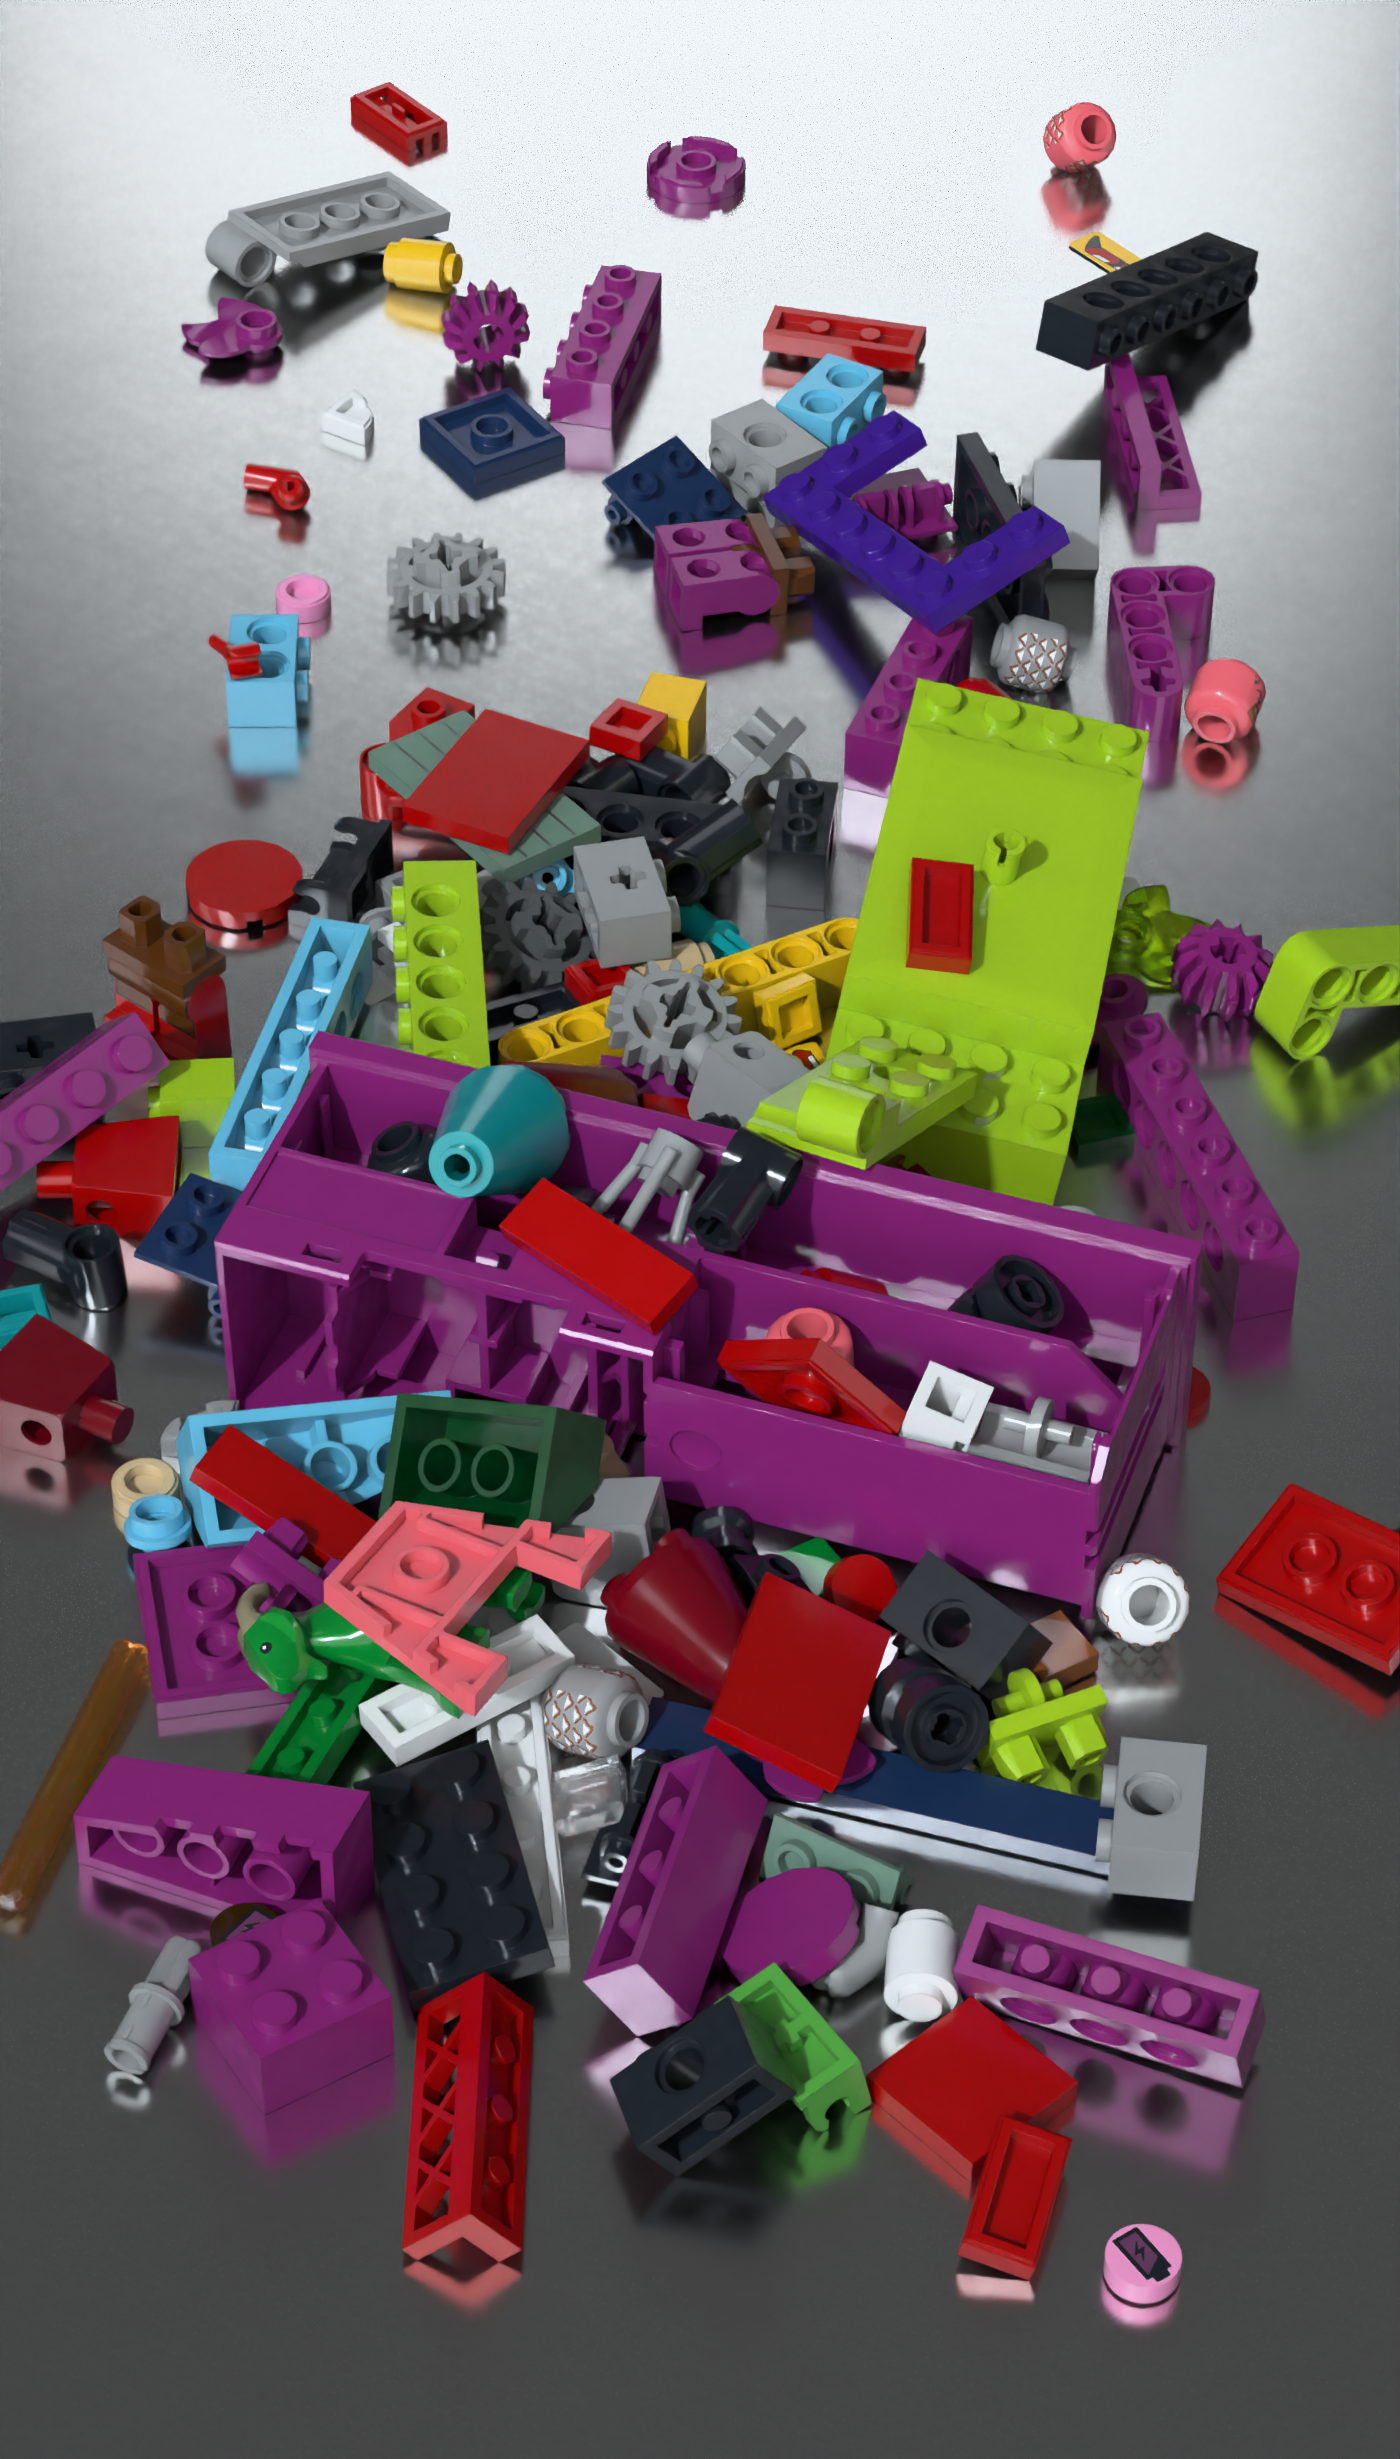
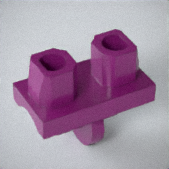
[227,1518,342,1613]

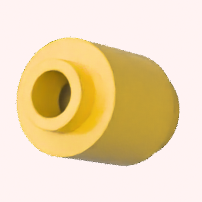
[383,237,463,294]

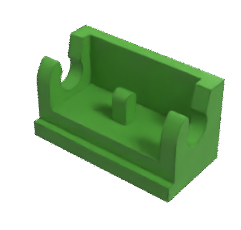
[714,1962,872,2132]

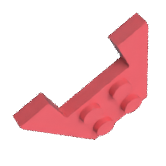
[324,1501,612,1716]

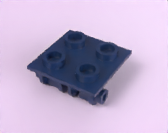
[601,435,747,541]
[134,1173,242,1319]

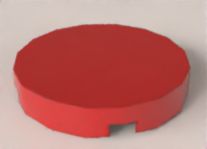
[185,839,303,929]

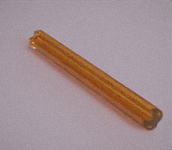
[0,1638,149,1914]

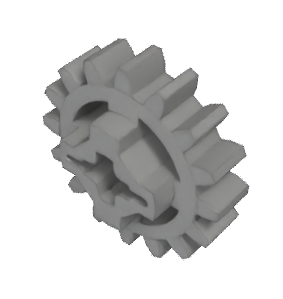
[386,533,506,623]
[605,959,742,1085]

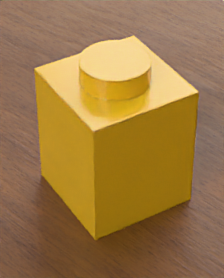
[637,672,707,761]

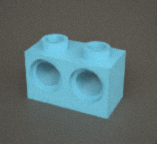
[776,353,887,450]
[226,614,311,728]

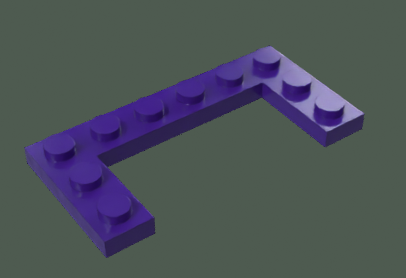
[762,410,1070,634]

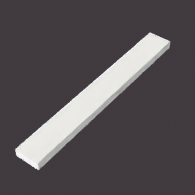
[466,1566,569,1957]

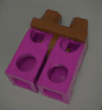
[653,513,815,632]

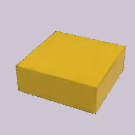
[753,972,823,1050]

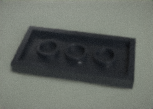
[953,432,1053,624]
[352,1739,555,2012]

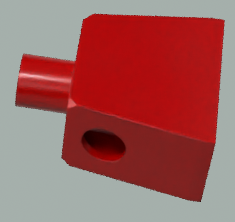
[36,1116,183,1240]

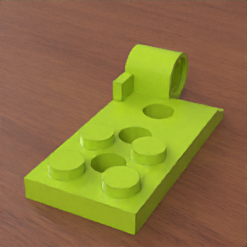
[746,1037,978,1170]

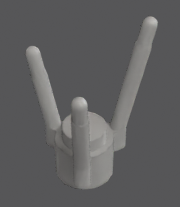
[591,1128,706,1245]

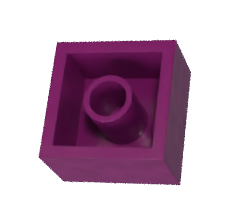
[188,1898,395,2116]

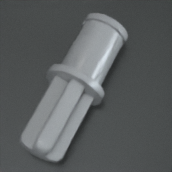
[104,1935,202,2075]

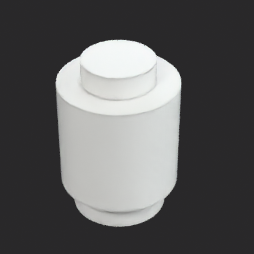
[884,1909,960,2022]

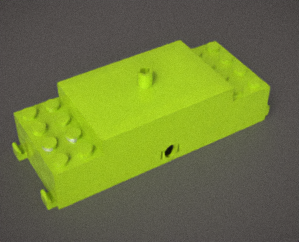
[825,678,1150,1206]

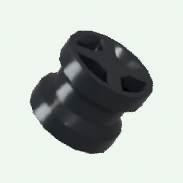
[687,1506,758,1579]

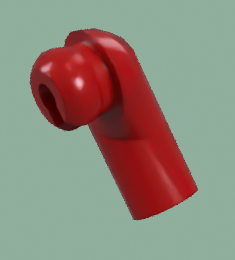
[243,463,310,511]

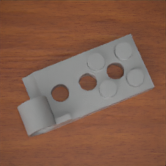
[205,171,451,288]

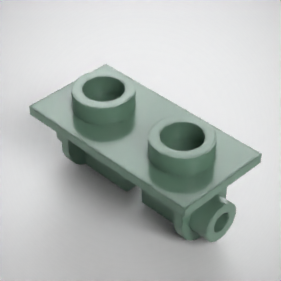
[759,1812,915,1923]

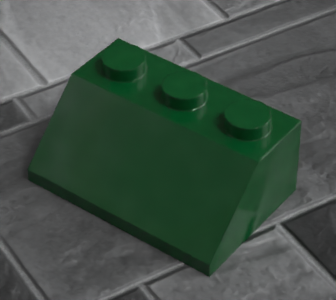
[377,1393,607,1533]

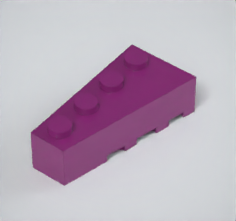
[73,1755,375,1935]

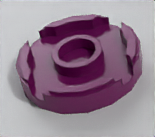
[647,136,746,204]
[720,1867,862,1987]

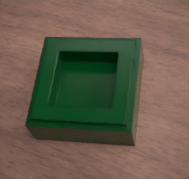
[1070,1092,1135,1157]

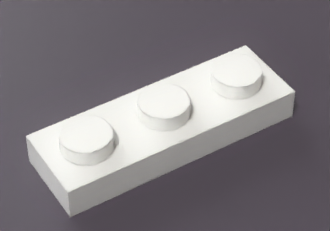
[358,1614,575,1767]

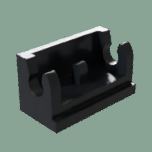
[288,816,394,927]

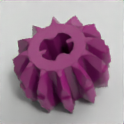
[441,279,530,372]
[1170,918,1273,1022]

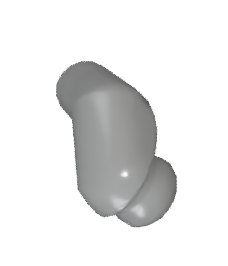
[811,1903,899,1998]

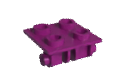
[849,468,958,540]

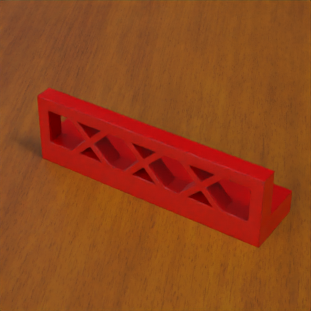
[402,1971,534,2262]

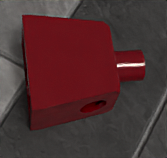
[0,1314,134,1462]

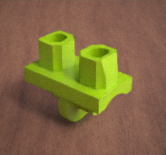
[976,1667,1109,1785]

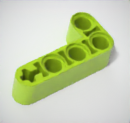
[1254,925,1400,1060]

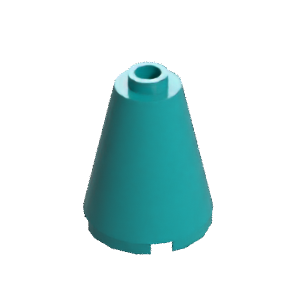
[429,1064,571,1197]

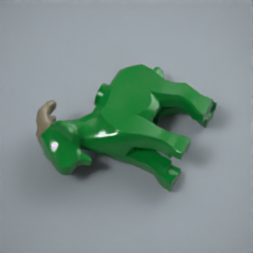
[236,1567,545,1719]

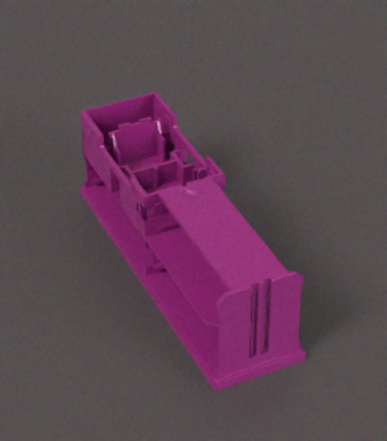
[214,1030,1204,1619]

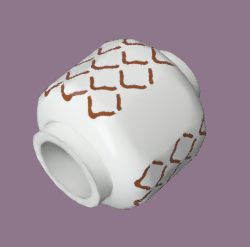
[1095,1553,1190,1647]

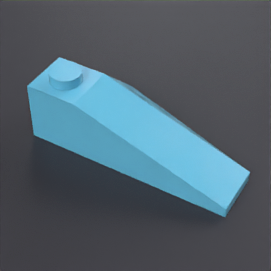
[175,1390,452,1549]

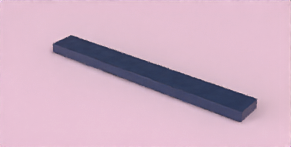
[632,1697,1114,1875]

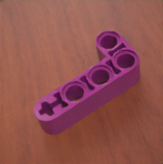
[1107,565,1215,743]

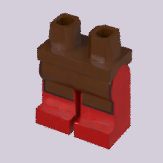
[102,895,232,1060]

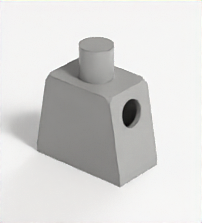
[682,1031,810,1130]
[551,1476,671,1608]

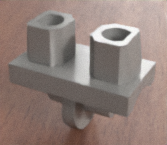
[713,706,811,803]
[967,1396,1108,1484]

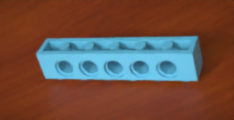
[208,917,373,1192]

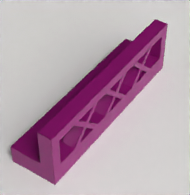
[1103,353,1202,511]

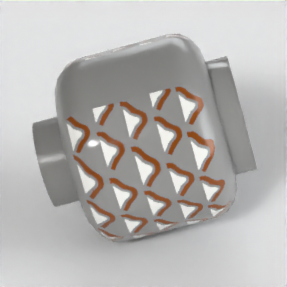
[990,614,1077,694]
[541,1663,649,1762]

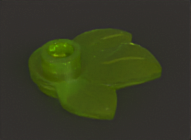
[1108,885,1211,986]

